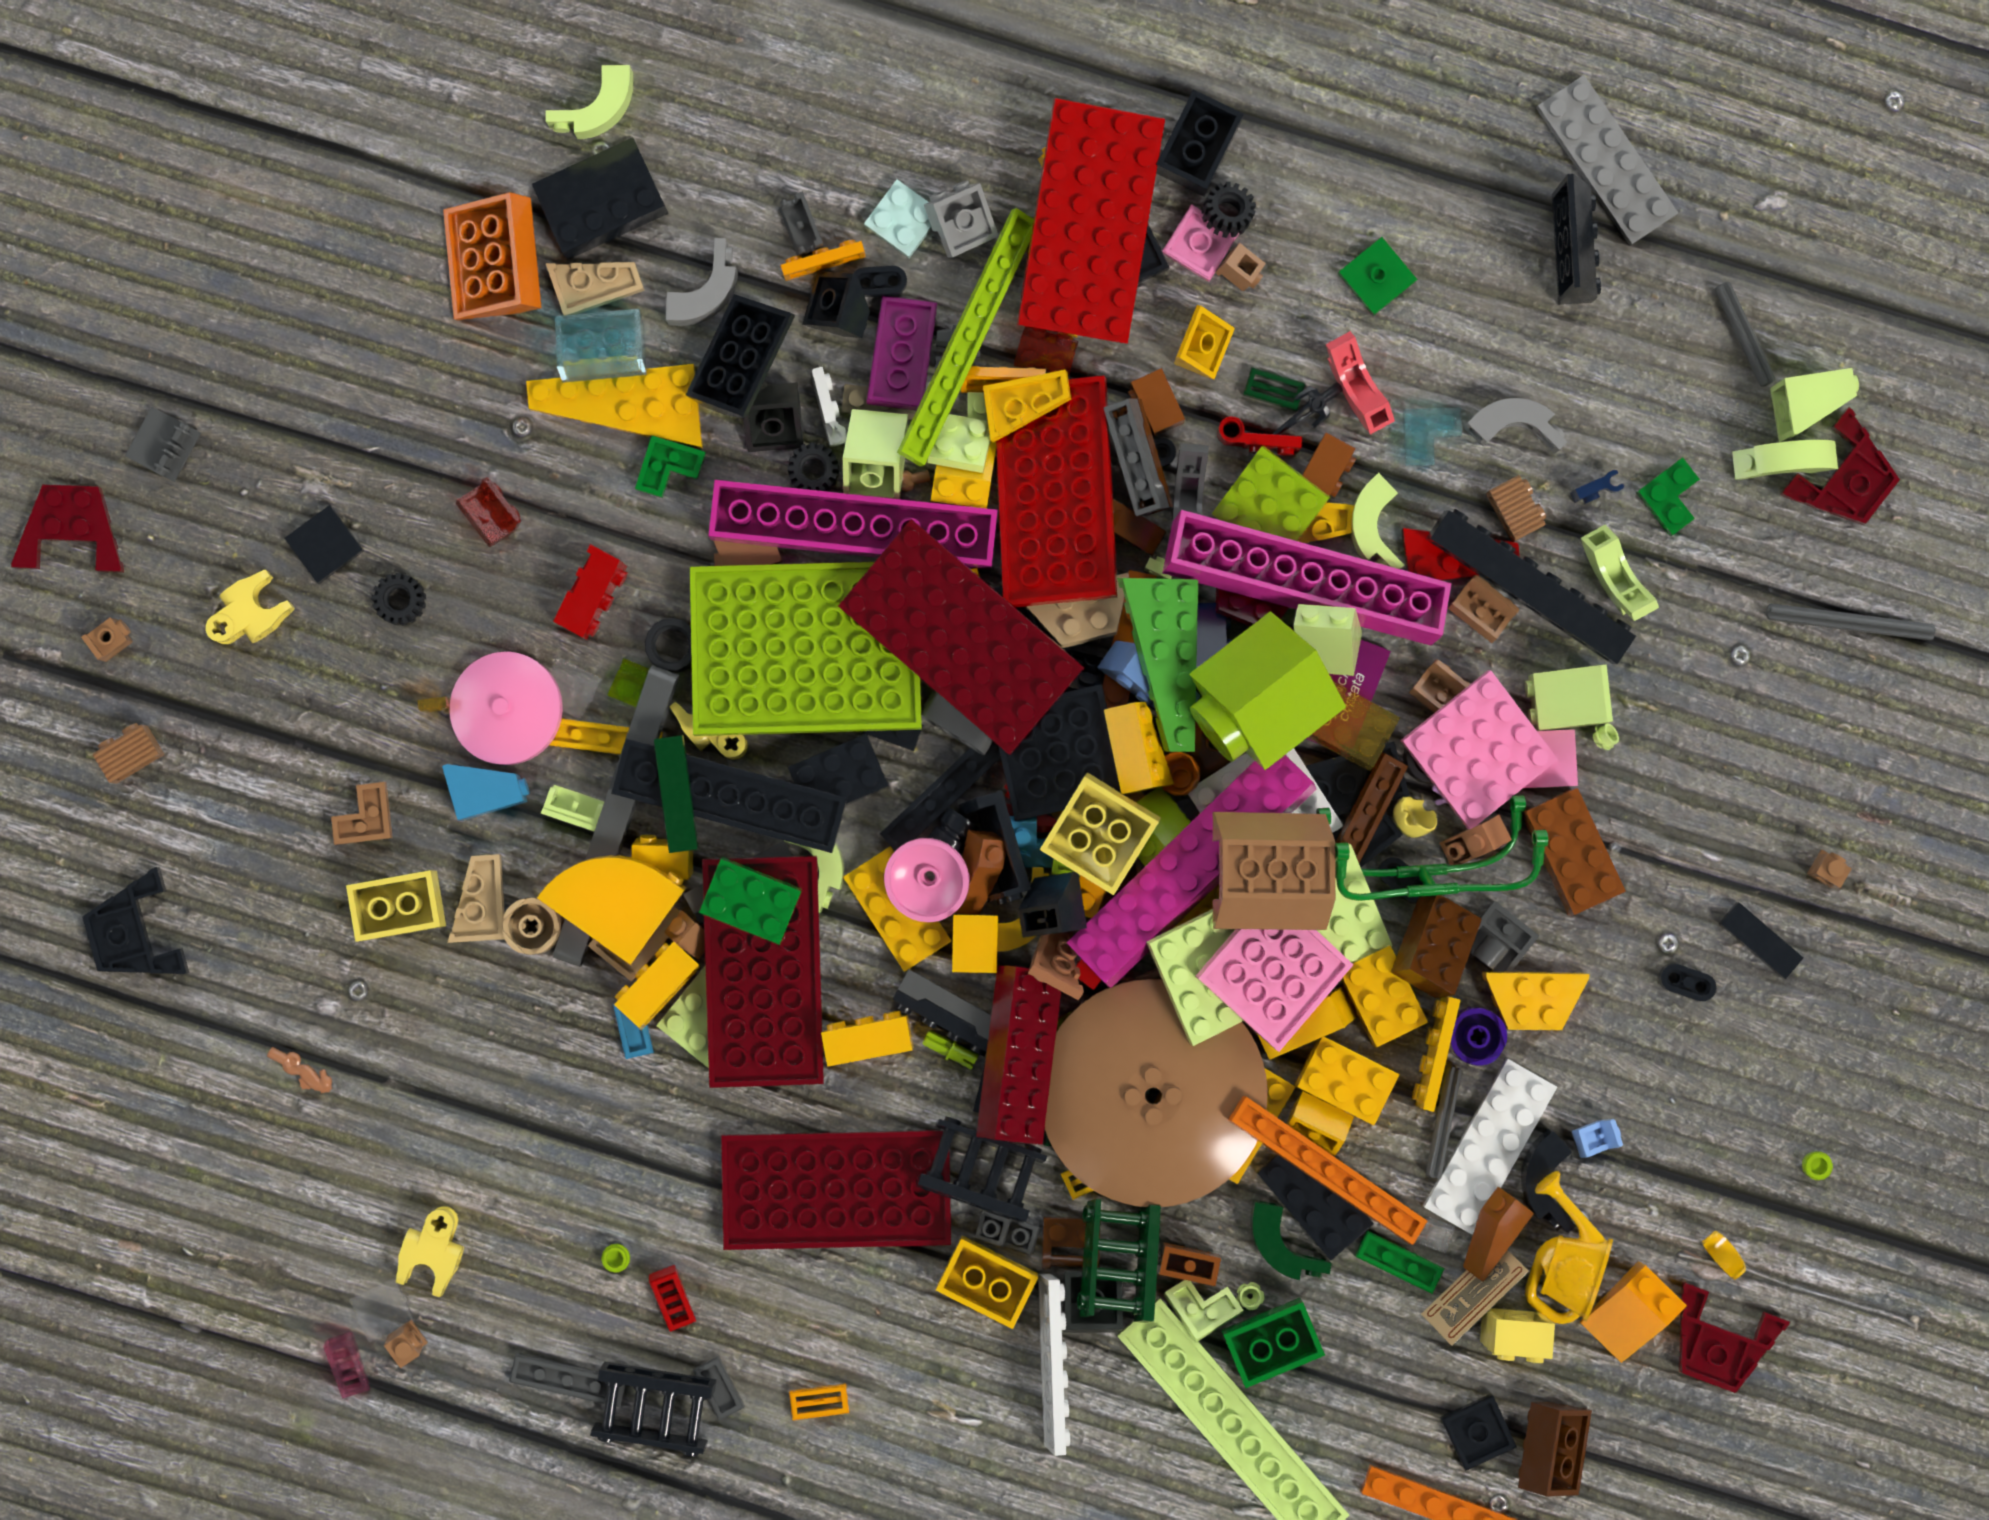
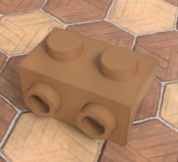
[1448,575,1519,643]
[1409,659,1470,713]

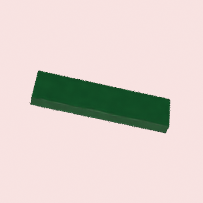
[654,735,699,853]

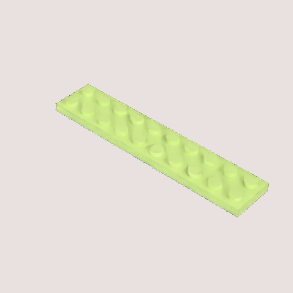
[1117,1297,1349,1520]

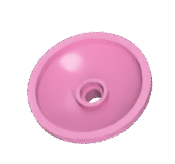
[884,838,970,922]

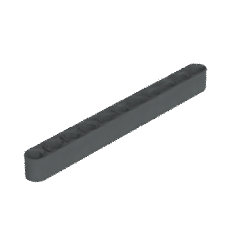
[553,665,679,967]

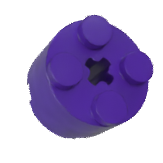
[1449,1007,1507,1066]

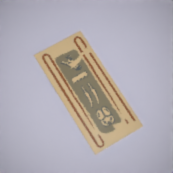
[1421,1250,1529,1346]

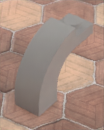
[666,238,738,326]
[1463,398,1567,454]

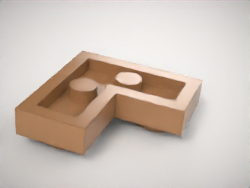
[331,782,393,845]

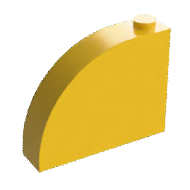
[537,855,686,965]

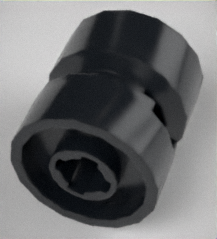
[927,807,979,855]

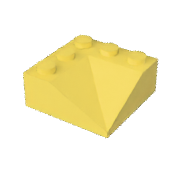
[1040,772,1161,895]

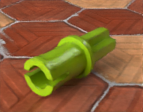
[922,1030,979,1070]

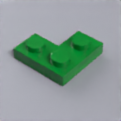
[635,436,706,498]
[1636,457,1700,537]

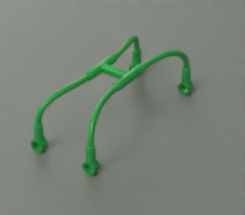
[1316,795,1548,901]

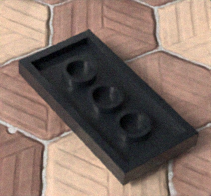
[1257,1154,1374,1260]

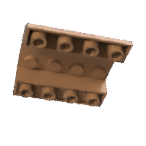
[1213,812,1336,930]

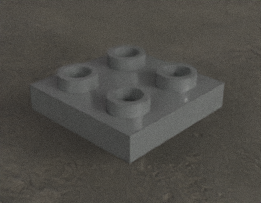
[1470,901,1539,972]

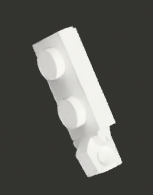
[811,367,846,447]

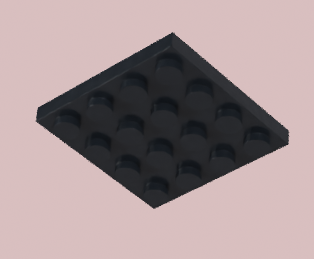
[998,684,1127,821]

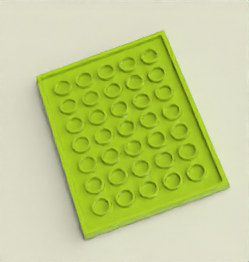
[690,562,922,736]

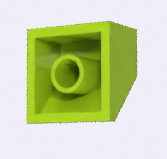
[1136,787,1191,866]

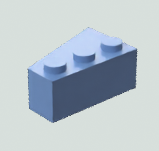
[1097,641,1201,715]

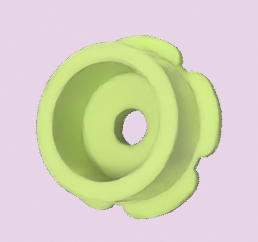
[1593,723,1619,750]
[1236,1282,1264,1310]

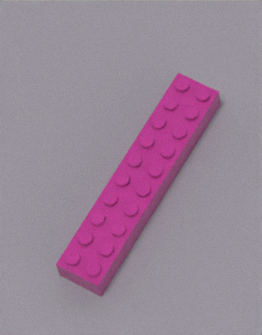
[708,480,997,570]
[1162,510,1452,646]
[1067,755,1316,988]

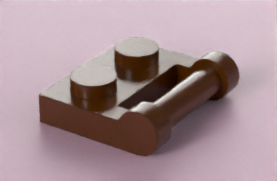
[1042,1216,1101,1269]

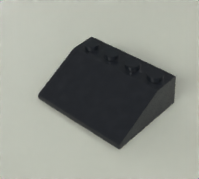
[532,137,669,260]
[1552,174,1601,305]
[686,294,795,418]

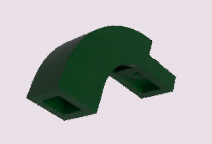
[1250,1199,1332,1281]

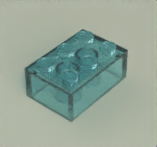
[555,309,647,382]

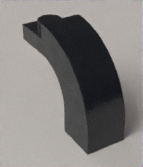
[1521,1129,1576,1233]

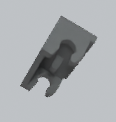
[778,191,824,258]

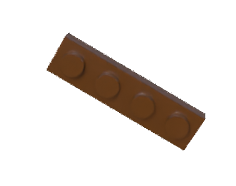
[1335,753,1408,863]

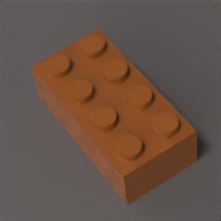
[1522,788,1626,915]

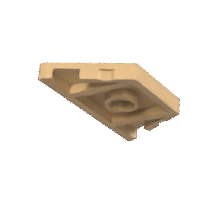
[1025,573,1129,648]

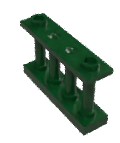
[1077,1199,1161,1323]

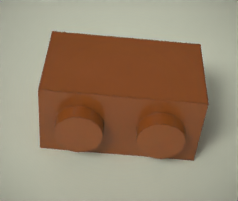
[1128,368,1185,437]
[1302,433,1356,497]
[1157,1242,1221,1286]

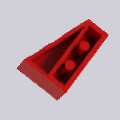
[553,544,628,640]

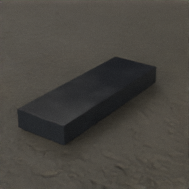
[1718,902,1804,979]

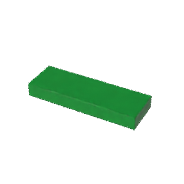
[1354,1230,1445,1294]

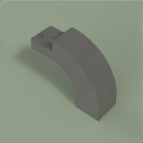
[1171,443,1209,527]

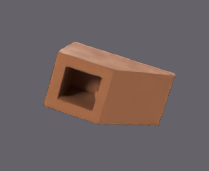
[1440,815,1512,865]

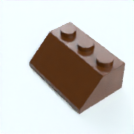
[1518,1402,1592,1497]

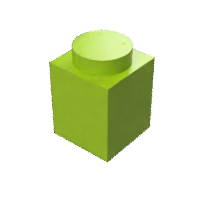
[1189,611,1346,770]

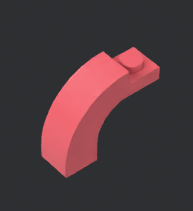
[1325,331,1395,435]

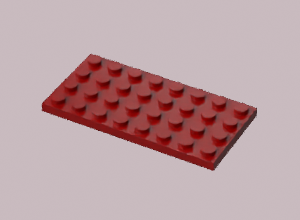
[1017,98,1165,344]
[996,375,1118,607]

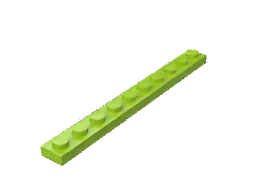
[897,208,1034,467]

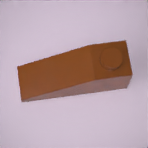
[955,830,1006,915]
[1463,1187,1534,1282]

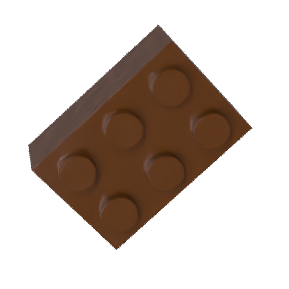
[1391,895,1482,998]

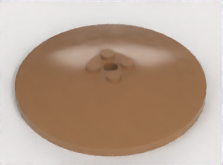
[1045,978,1268,1207]

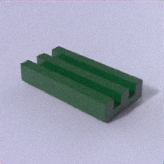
[1243,367,1305,411]

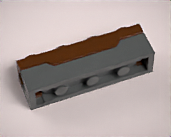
[1104,398,1174,516]

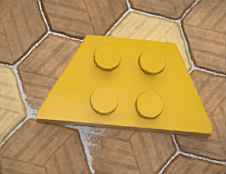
[1482,971,1589,1030]

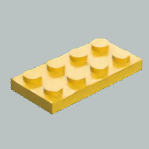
[843,846,952,972]
[1412,996,1460,1112]

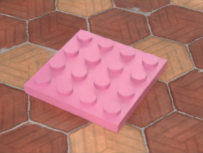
[1400,670,1558,829]
[1195,929,1353,1052]

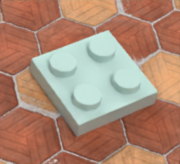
[864,179,932,259]

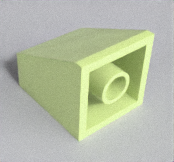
[1770,368,1859,442]
[843,409,908,499]
[1294,604,1362,676]
[1525,664,1613,731]

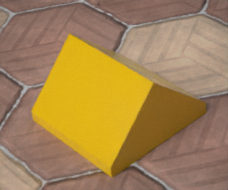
[1174,305,1235,379]
[952,915,998,973]

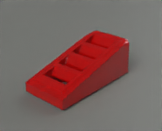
[649,1265,696,1332]

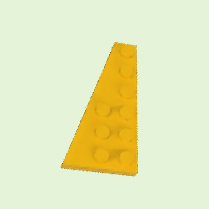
[526,364,703,449]

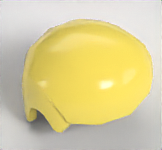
[1393,796,1437,838]

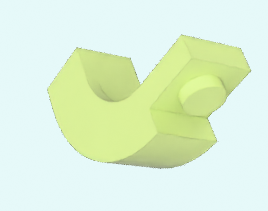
[546,65,633,139]
[1732,440,1838,480]
[1350,473,1404,569]
[1581,525,1659,621]
[786,841,844,913]

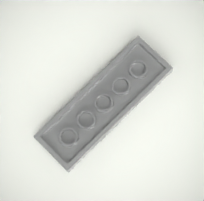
[1536,75,1678,246]

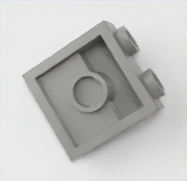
[924,180,999,258]

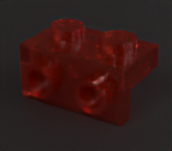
[1014,327,1079,378]
[455,477,521,548]

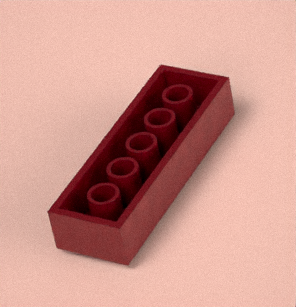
[976,965,1061,1145]

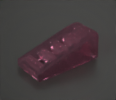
[324,1332,370,1399]

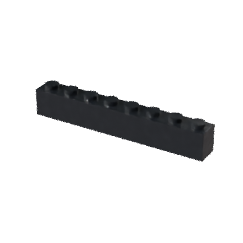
[1426,509,1636,664]

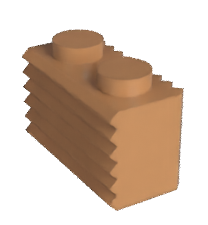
[1486,475,1546,542]
[93,723,165,784]

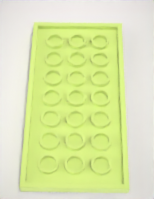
[1146,843,1393,1046]

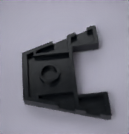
[82,867,190,974]

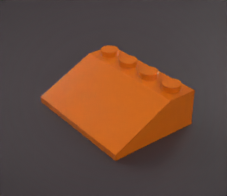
[443,192,542,320]

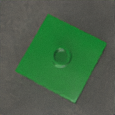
[1338,237,1418,316]

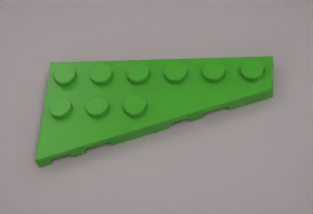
[1117,578,1198,752]

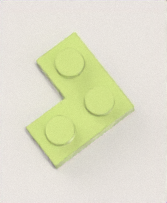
[1164,1280,1244,1343]

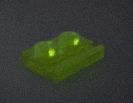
[607,658,649,708]

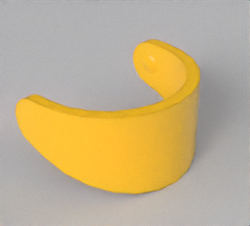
[1701,1231,1746,1280]

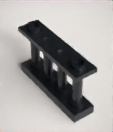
[915,1116,1047,1223]
[590,1361,717,1456]

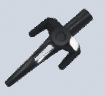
[1273,382,1343,435]

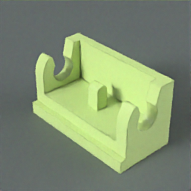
[541,785,604,831]

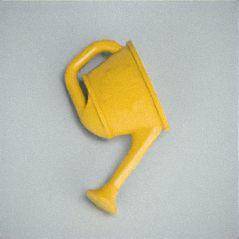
[1525,1171,1613,1324]

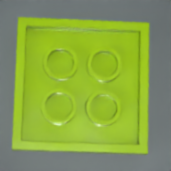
[1212,446,1330,541]

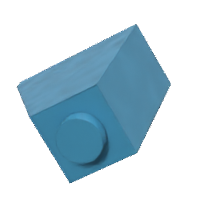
[442,764,530,821]

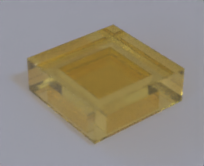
[417,696,451,713]

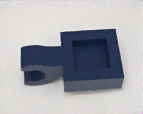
[1570,470,1624,504]

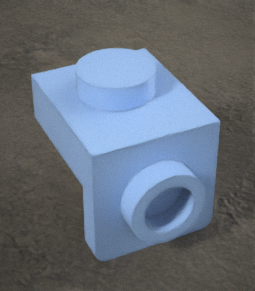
[1572,1119,1623,1158]

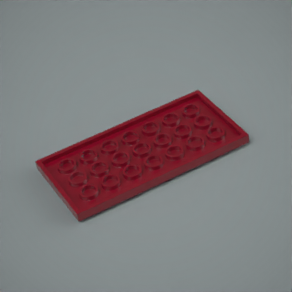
[838,519,1085,755]
[702,856,824,1088]
[721,1130,951,1250]

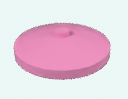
[449,652,563,765]

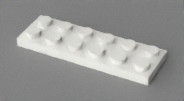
[1423,1058,1557,1235]
[1038,1273,1070,1456]

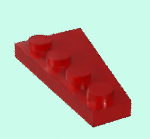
[1402,528,1520,581]

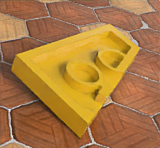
[983,370,1071,443]
[1298,502,1354,543]

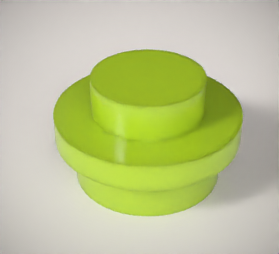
[601,1244,630,1273]

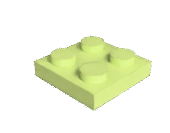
[927,414,990,473]

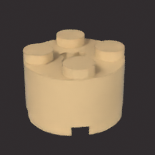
[502,898,563,955]

